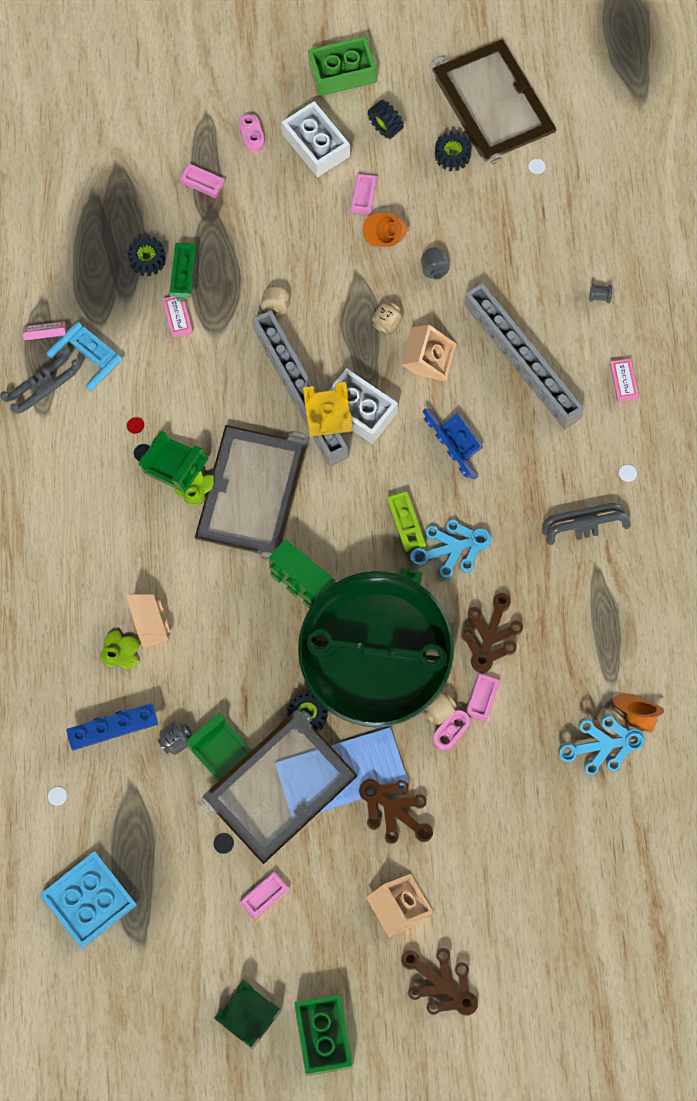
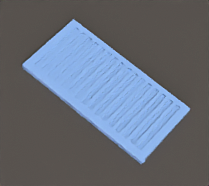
[275,727,409,821]

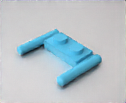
[47,322,122,390]

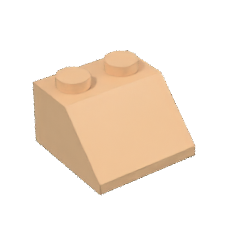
[401,324,457,381]
[126,594,170,649]
[366,874,434,938]

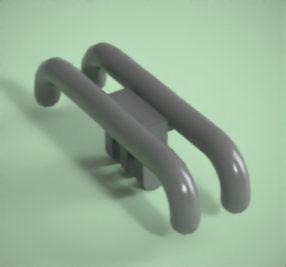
[0,347,80,414]
[542,503,631,545]

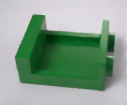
[139,431,208,493]
[186,712,253,781]

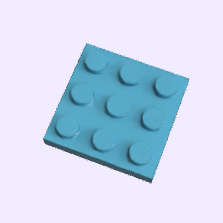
[40,851,137,950]

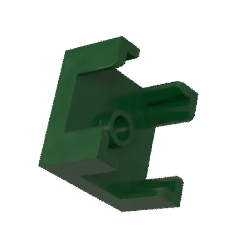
[214,980,281,1050]

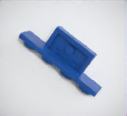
[422,408,483,479]
[66,703,158,751]

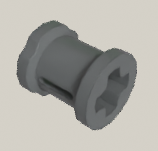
[589,283,613,303]

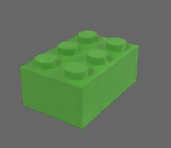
[308,36,376,97]

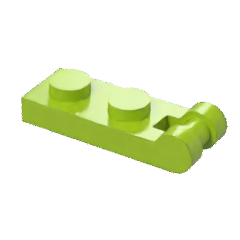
[387,491,426,554]

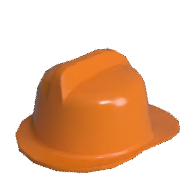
[363,213,409,247]
[613,694,664,732]

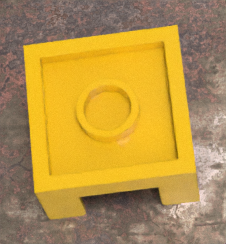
[303,382,352,437]

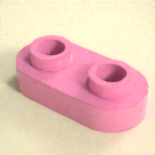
[239,114,265,152]
[433,710,470,751]

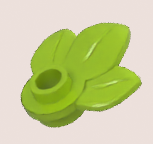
[174,471,214,506]
[100,630,140,669]

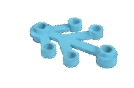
[410,520,491,580]
[558,714,645,775]

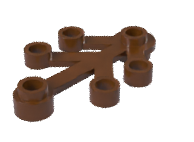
[461,593,523,673]
[359,779,433,844]
[401,948,478,1016]

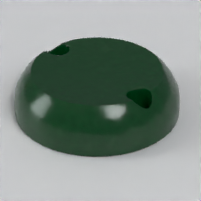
[298,571,454,727]

